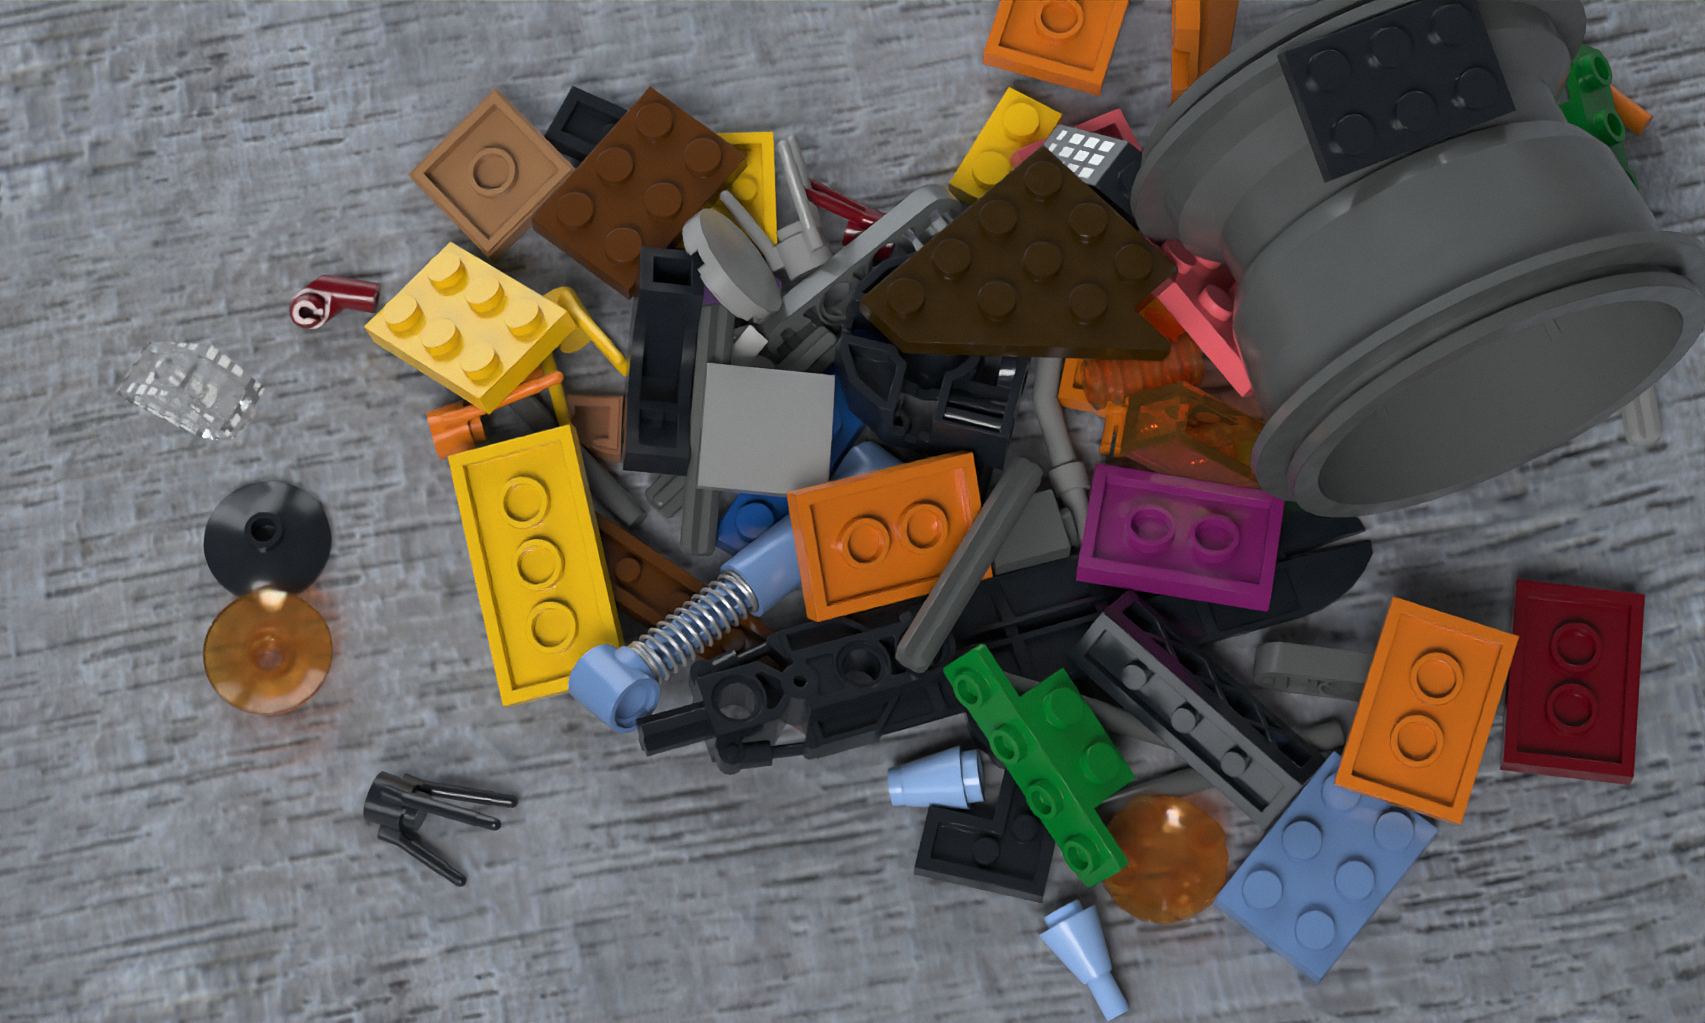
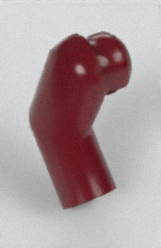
[289,275,381,329]

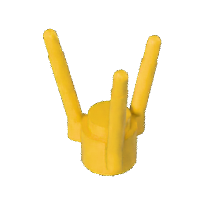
[541,287,627,426]

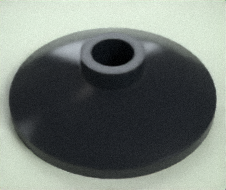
[203,481,332,603]

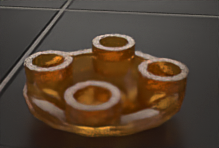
[1102,795,1229,925]

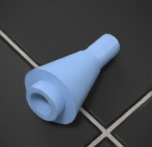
[1038,899,1130,1022]

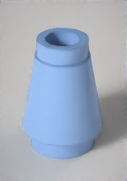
[888,745,985,810]

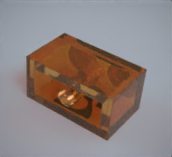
[1120,381,1266,489]

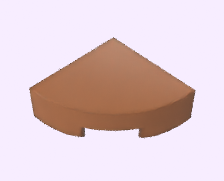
[565,395,623,463]

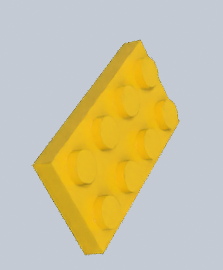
[448,424,625,707]

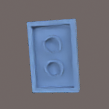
[1213,751,1439,985]

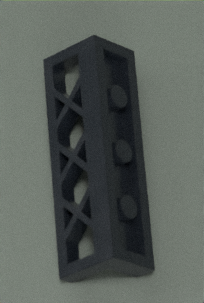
[1066,589,1327,830]

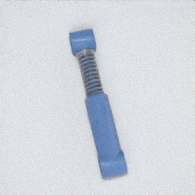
[568,441,905,734]

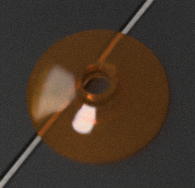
[203,590,333,715]

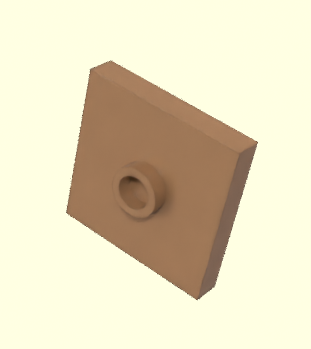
[408,88,575,263]

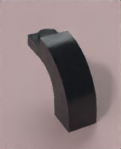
[621,246,704,476]

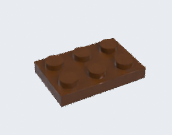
[531,86,747,300]

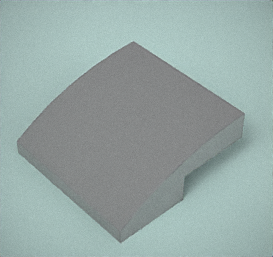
[696,363,835,497]

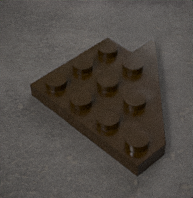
[859,145,1178,361]

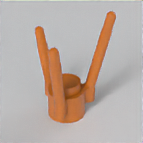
[426,364,564,460]

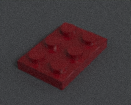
[1499,579,1645,785]

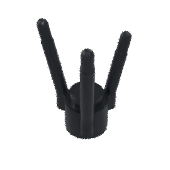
[363,771,518,887]

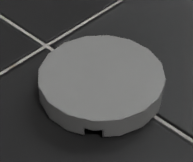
[682,208,782,324]

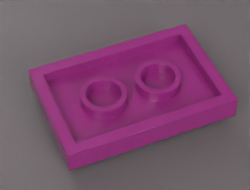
[1076,463,1285,612]

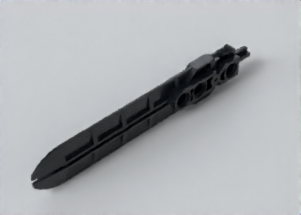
[635,501,1373,775]

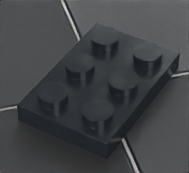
[1277,0,1516,183]

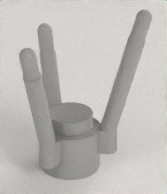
[720,135,833,282]

